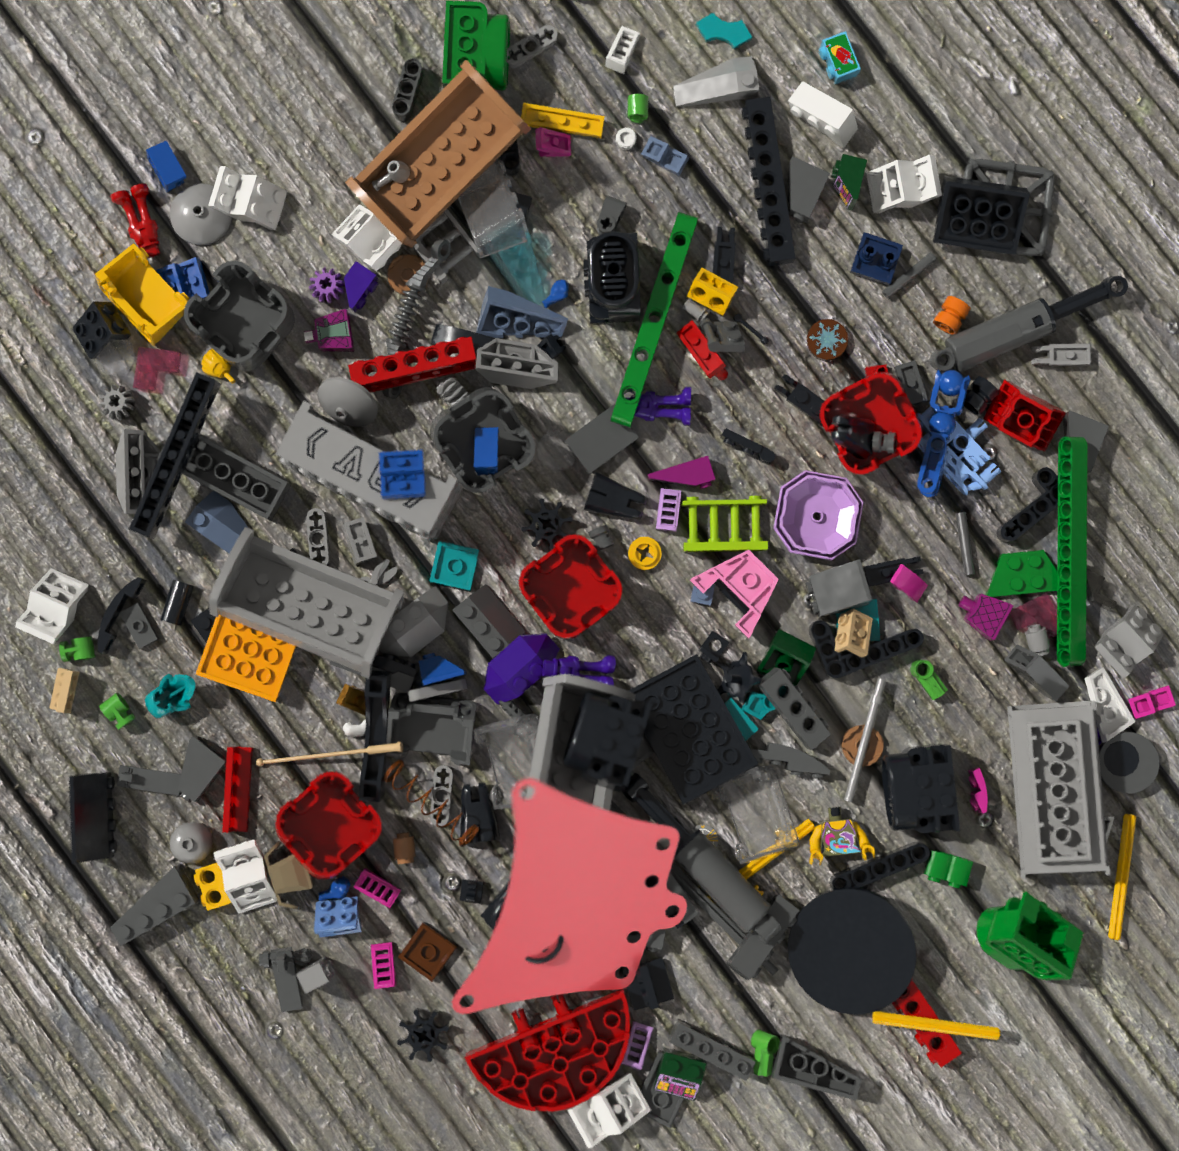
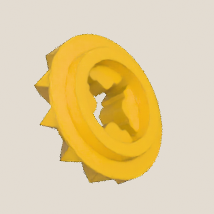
[628,537,662,570]

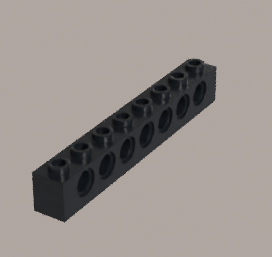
[741,97,796,267]
[129,372,221,539]

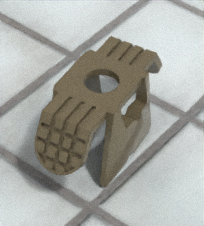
[264,840,314,910]

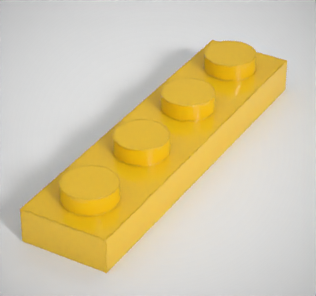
[521,103,605,139]

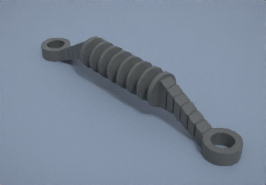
[382,238,451,399]

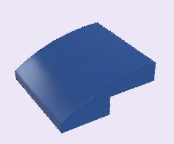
[156,257,210,299]
[379,450,426,499]

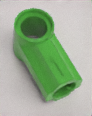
[910,660,948,700]
[751,1030,780,1077]

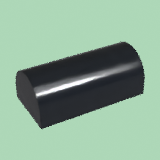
[160,580,194,626]

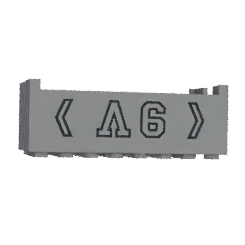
[276,401,463,541]

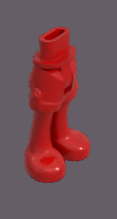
[110,183,160,259]

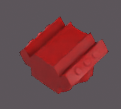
[983,380,1066,452]

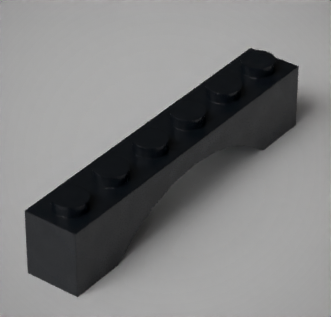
[359,670,391,802]

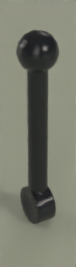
[734,313,769,344]

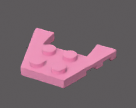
[690,550,779,638]

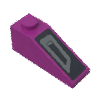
[647,456,715,490]

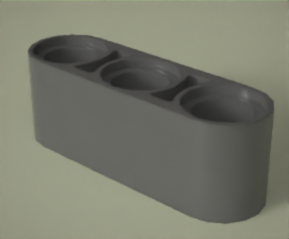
[392,58,424,122]

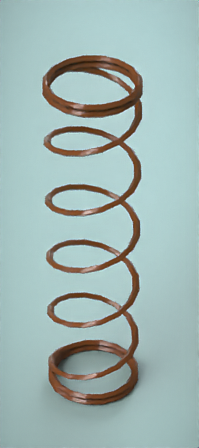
[384,760,479,847]

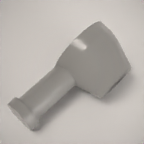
[372,161,410,191]

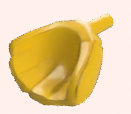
[201,349,236,384]

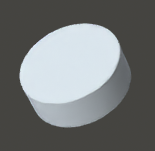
[616,128,636,150]

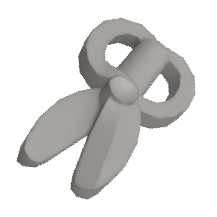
[359,559,398,586]

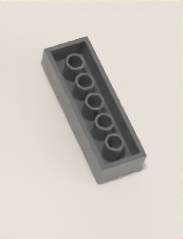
[157,435,291,522]

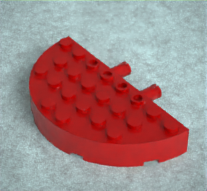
[465,989,630,1112]

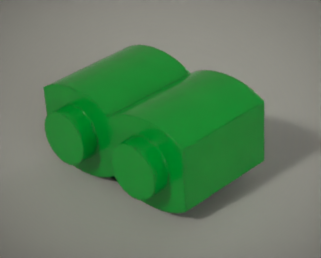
[924,849,973,889]

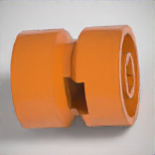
[933,296,971,335]

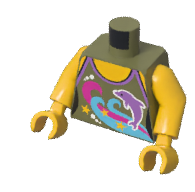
[809,807,875,865]

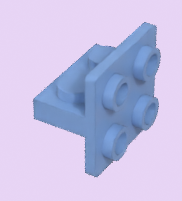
[314,896,362,938]

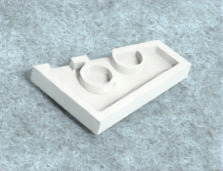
[1084,667,1135,743]

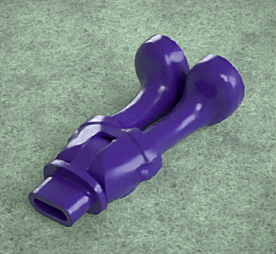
[625,387,691,426]
[542,655,616,686]

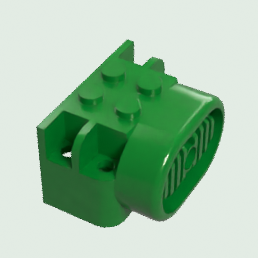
[442,1,510,91]
[976,892,1084,980]

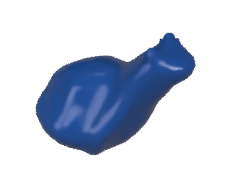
[542,279,569,308]
[318,876,350,901]

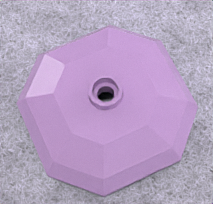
[773,470,864,560]

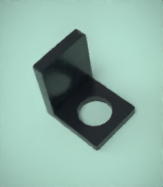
[698,631,729,664]

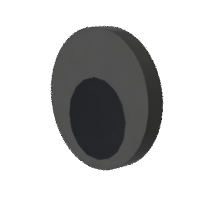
[1099,732,1160,794]

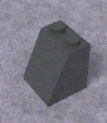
[805,559,872,619]

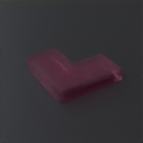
[133,347,181,391]
[1009,593,1057,638]

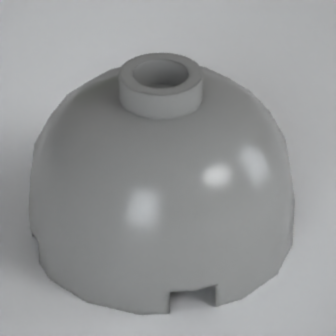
[169,822,213,864]

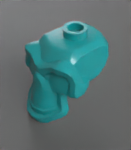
[145,674,196,719]

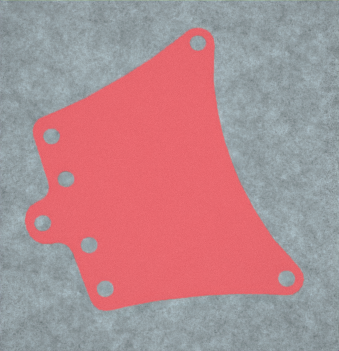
[452,778,687,1014]

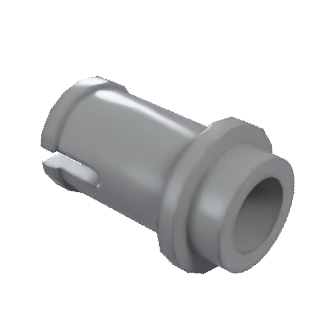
[682,298,710,322]

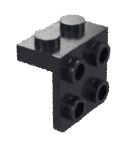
[73,301,131,359]

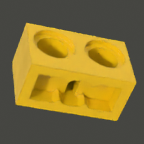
[687,268,738,316]
[194,862,232,911]

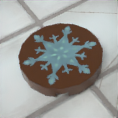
[806,319,848,361]

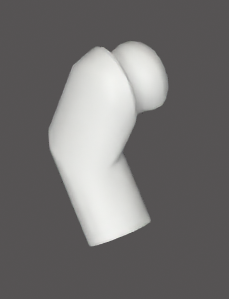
[343,719,366,737]

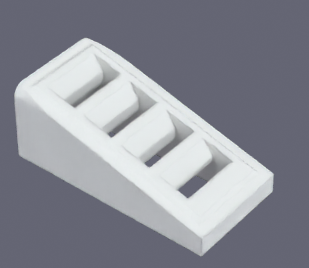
[605,26,640,74]

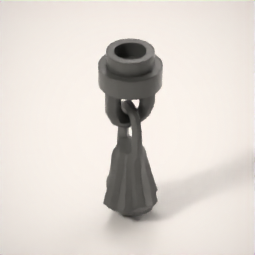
[259,948,312,968]

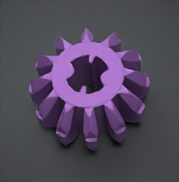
[309,267,345,303]

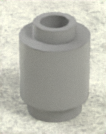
[1025,624,1051,656]

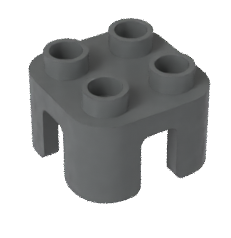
[184,261,295,371]
[430,387,535,493]

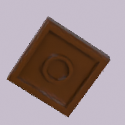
[398,922,458,982]

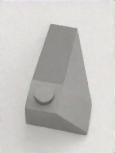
[673,56,759,107]

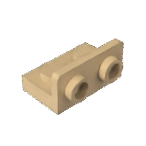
[835,608,873,658]
[50,668,79,713]

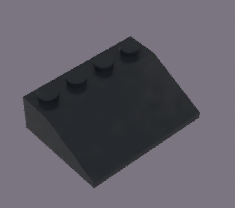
[933,176,1030,255]
[69,772,117,863]

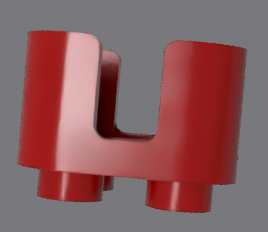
[820,371,922,474]
[519,535,622,639]
[275,772,381,880]

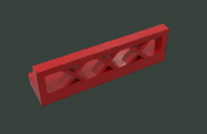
[222,746,253,833]

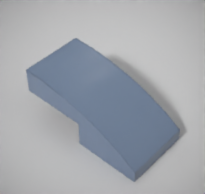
[641,136,689,176]

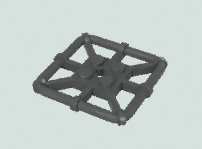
[964,159,1055,256]

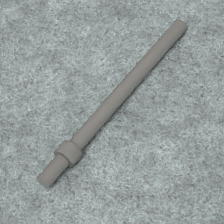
[844,678,886,802]

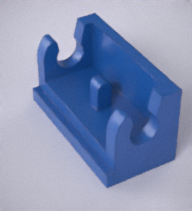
[146,140,187,193]
[474,427,499,476]

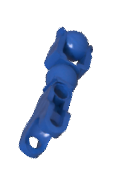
[917,370,970,498]

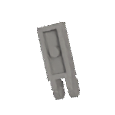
[1031,344,1091,366]

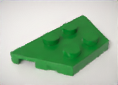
[985,550,1057,597]

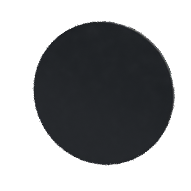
[788,887,917,1015]

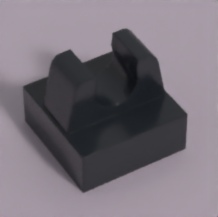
[537,334,566,360]
[459,879,484,903]

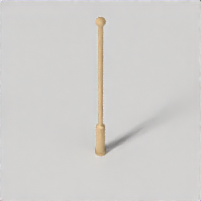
[256,741,403,767]

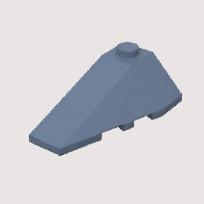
[476,286,568,338]
[185,490,248,554]

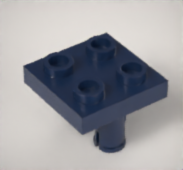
[850,232,903,285]

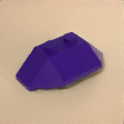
[483,633,560,705]

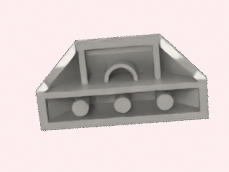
[476,338,558,389]
[116,429,161,514]
[378,586,449,657]

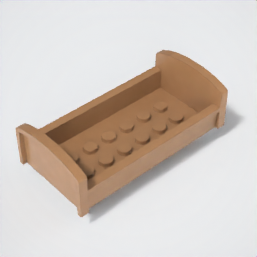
[345,60,531,248]

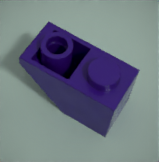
[344,261,378,313]

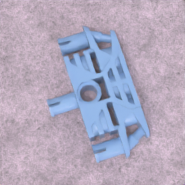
[917,402,1001,495]

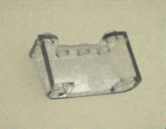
[458,159,529,259]

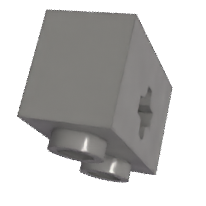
[296,957,335,994]

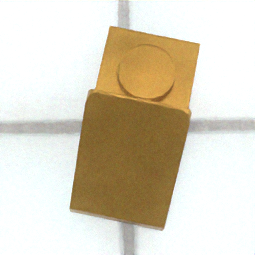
[336,684,366,716]

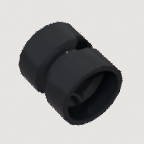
[964,376,999,416]

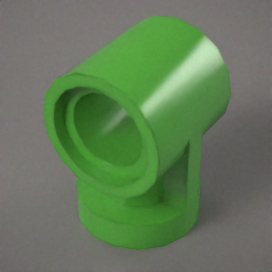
[627,94,648,124]
[59,637,95,662]
[99,692,136,730]

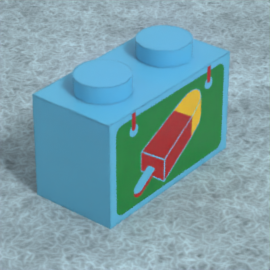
[819,31,861,84]

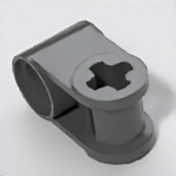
[597,195,627,235]

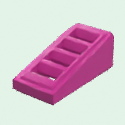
[353,868,401,908]
[371,942,397,989]

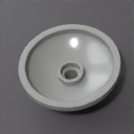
[170,184,232,246]
[318,377,378,427]

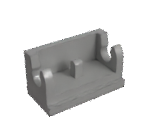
[342,517,377,566]

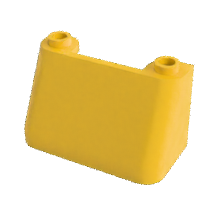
[95,243,190,346]

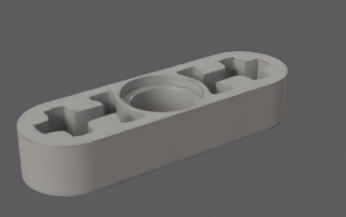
[507,25,558,68]
[306,508,330,566]
[407,679,468,702]
[430,765,453,826]

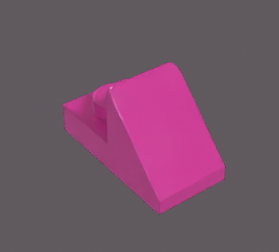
[535,127,571,157]

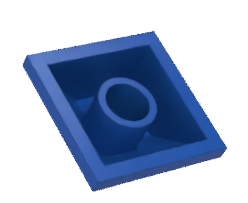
[419,653,467,686]

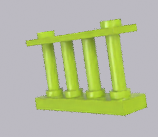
[682,496,768,552]

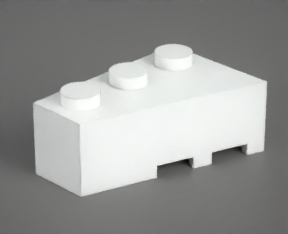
[788,81,858,149]

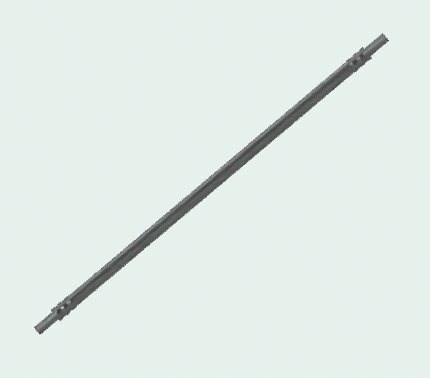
[499,700,778,975]

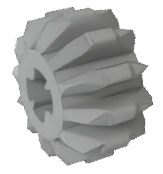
[436,376,469,407]
[99,385,135,420]

